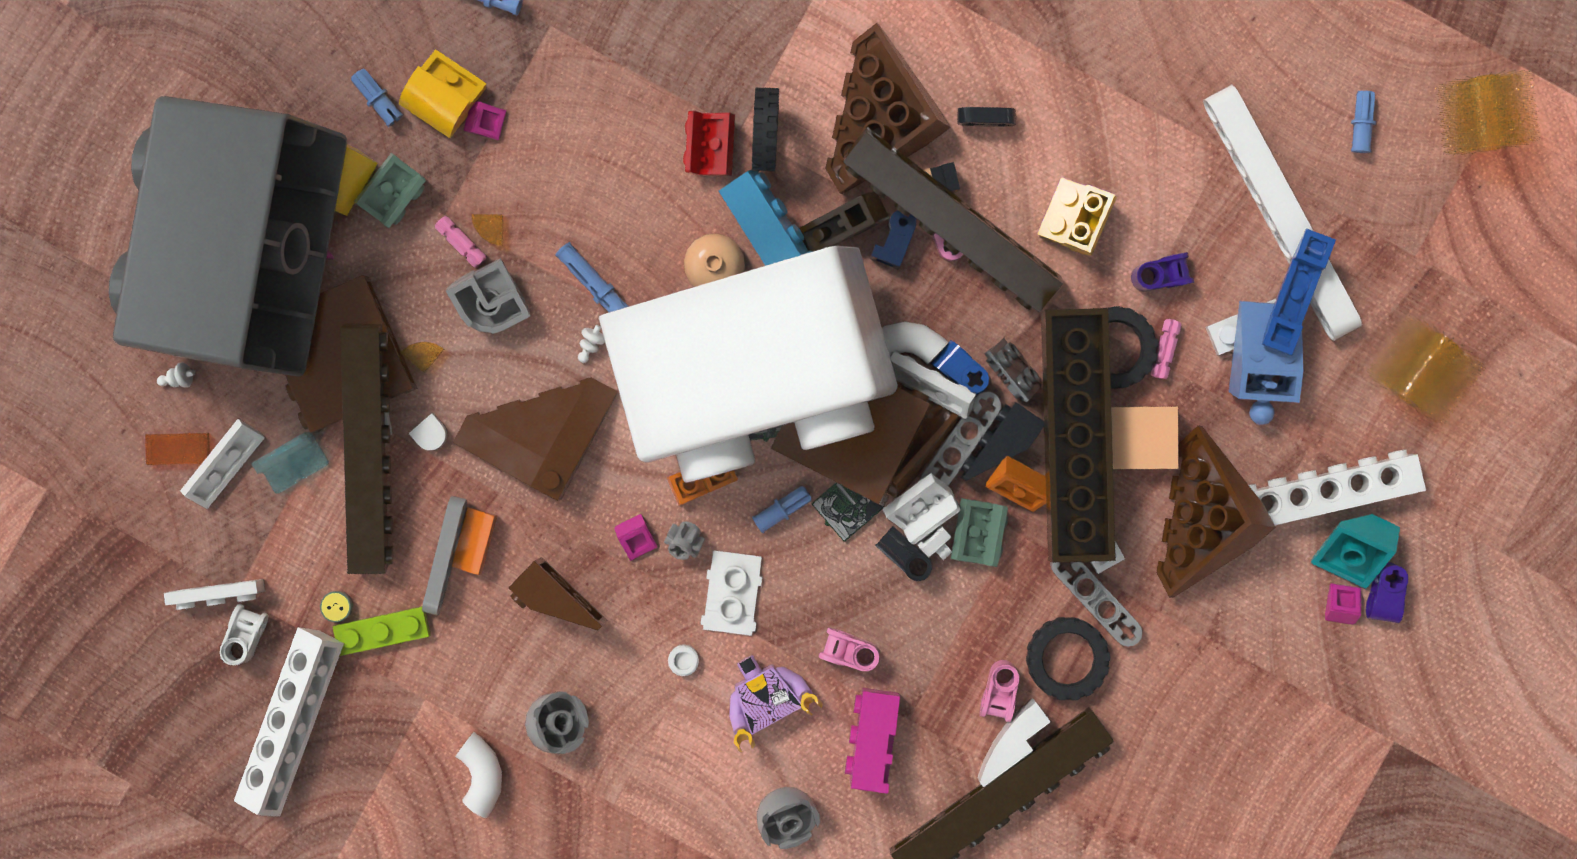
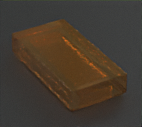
[145,433,210,465]

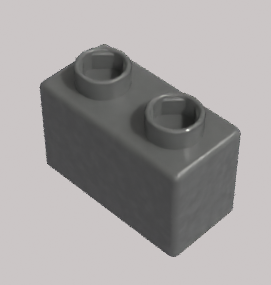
[109,96,347,377]

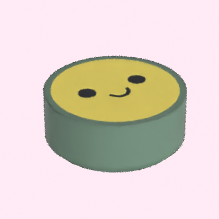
[320,591,353,622]

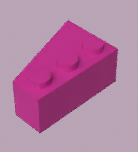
[845,687,900,794]

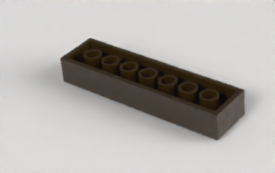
[1041,308,1116,563]

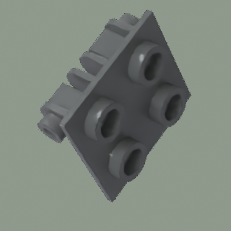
[984,338,1042,402]

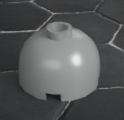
[525,691,589,754]
[757,787,820,849]

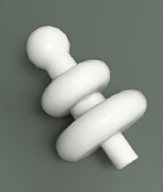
[578,325,605,363]
[157,362,195,388]

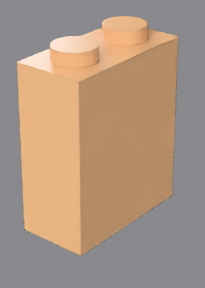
[1111,407,1178,469]

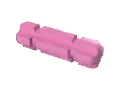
[435,216,486,268]
[1151,319,1181,379]

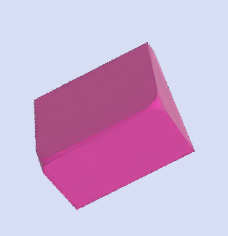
[463,102,506,140]
[614,514,658,561]
[1325,583,1361,625]

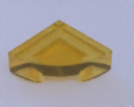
[471,214,504,246]
[400,342,445,372]

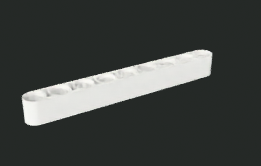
[1203,85,1362,341]

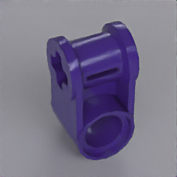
[1131,252,1194,291]
[1366,562,1408,623]

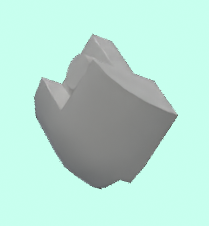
[446,258,531,334]

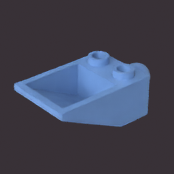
[1229,301,1303,425]

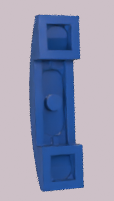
[1261,229,1336,356]

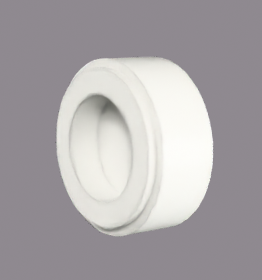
[668,644,699,676]

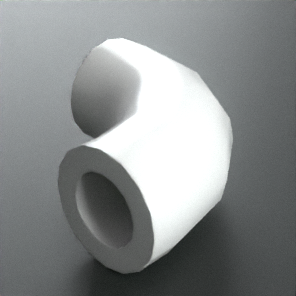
[882,321,948,364]
[455,732,502,818]

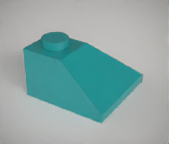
[1311,514,1400,589]

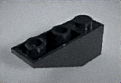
[960,402,1044,481]

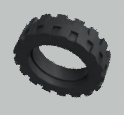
[752,87,779,172]
[1108,306,1158,389]
[1026,617,1110,701]

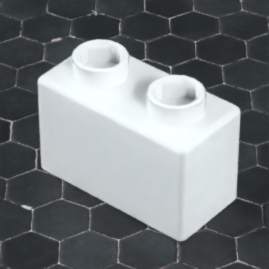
[599,246,897,483]

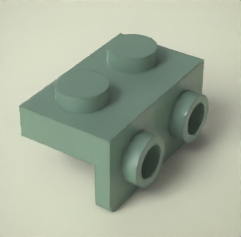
[354,153,426,228]
[951,498,1008,567]

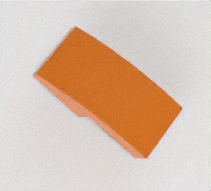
[667,470,738,505]

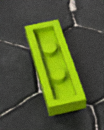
[332,606,431,656]

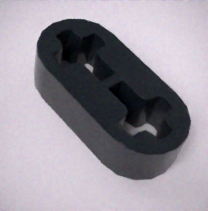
[957,107,1016,127]

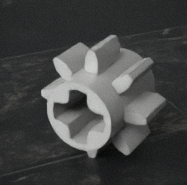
[664,522,705,560]

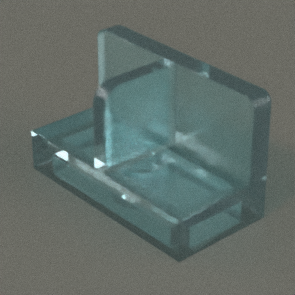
[251,432,329,494]

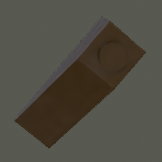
[799,191,890,251]

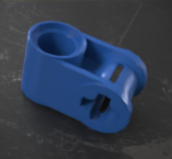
[931,340,989,395]

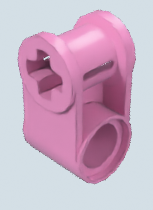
[818,627,879,671]
[980,660,1019,722]

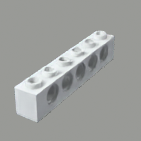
[1249,449,1426,525]
[234,627,344,816]

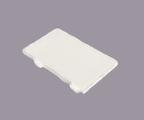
[701,550,762,636]

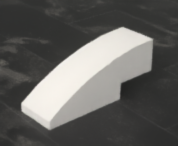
[977,698,1050,787]

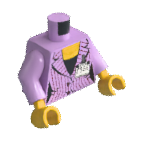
[729,655,823,752]

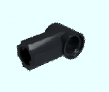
[875,526,932,581]

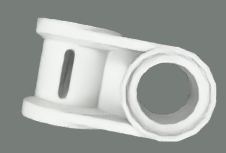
[220,604,269,666]

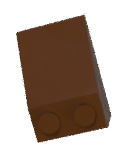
[508,557,608,631]

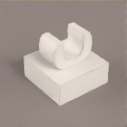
[916,525,952,560]

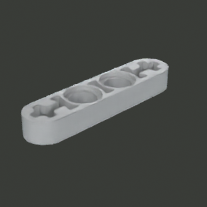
[920,392,1001,486]
[422,496,467,615]
[1050,562,1142,647]

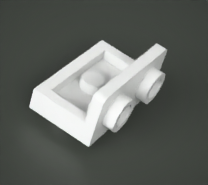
[883,473,960,545]

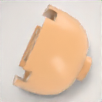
[684,233,745,287]

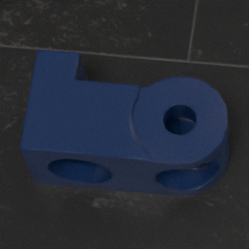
[870,210,917,270]

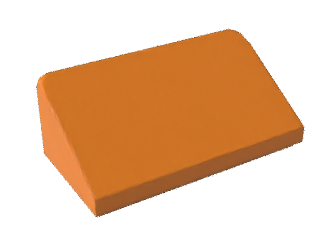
[986,456,1046,512]
[452,507,498,575]

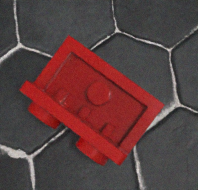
[683,111,735,176]

